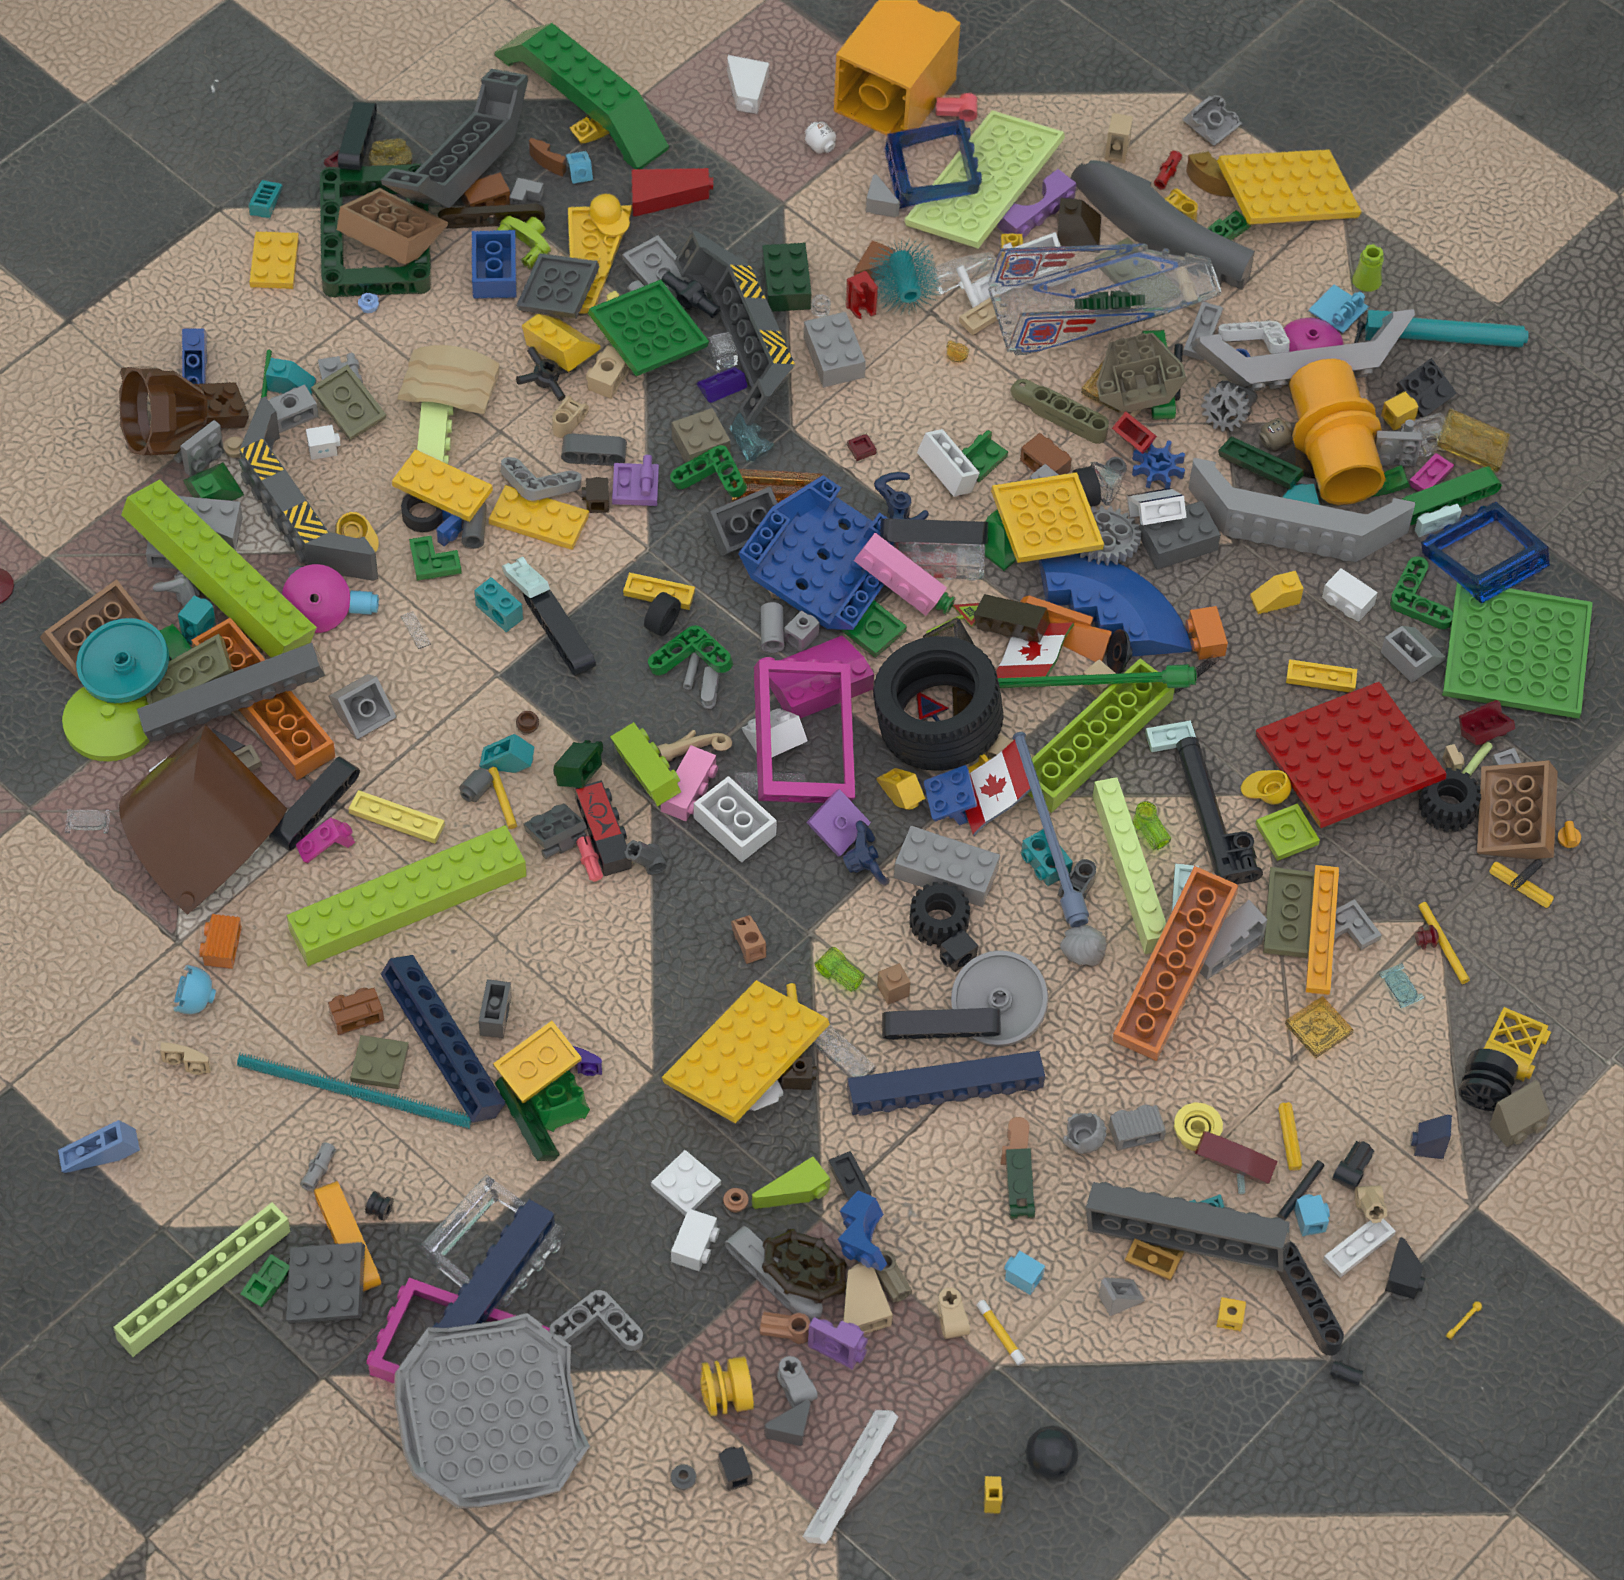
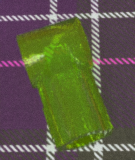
[1133,801,1171,850]
[815,947,865,992]

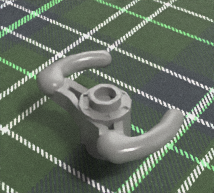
[153,570,200,606]

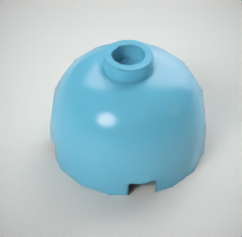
[174,964,216,1015]

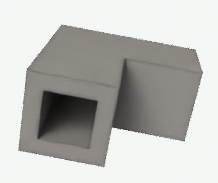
[510,178,544,205]

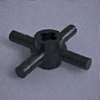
[516,346,577,401]

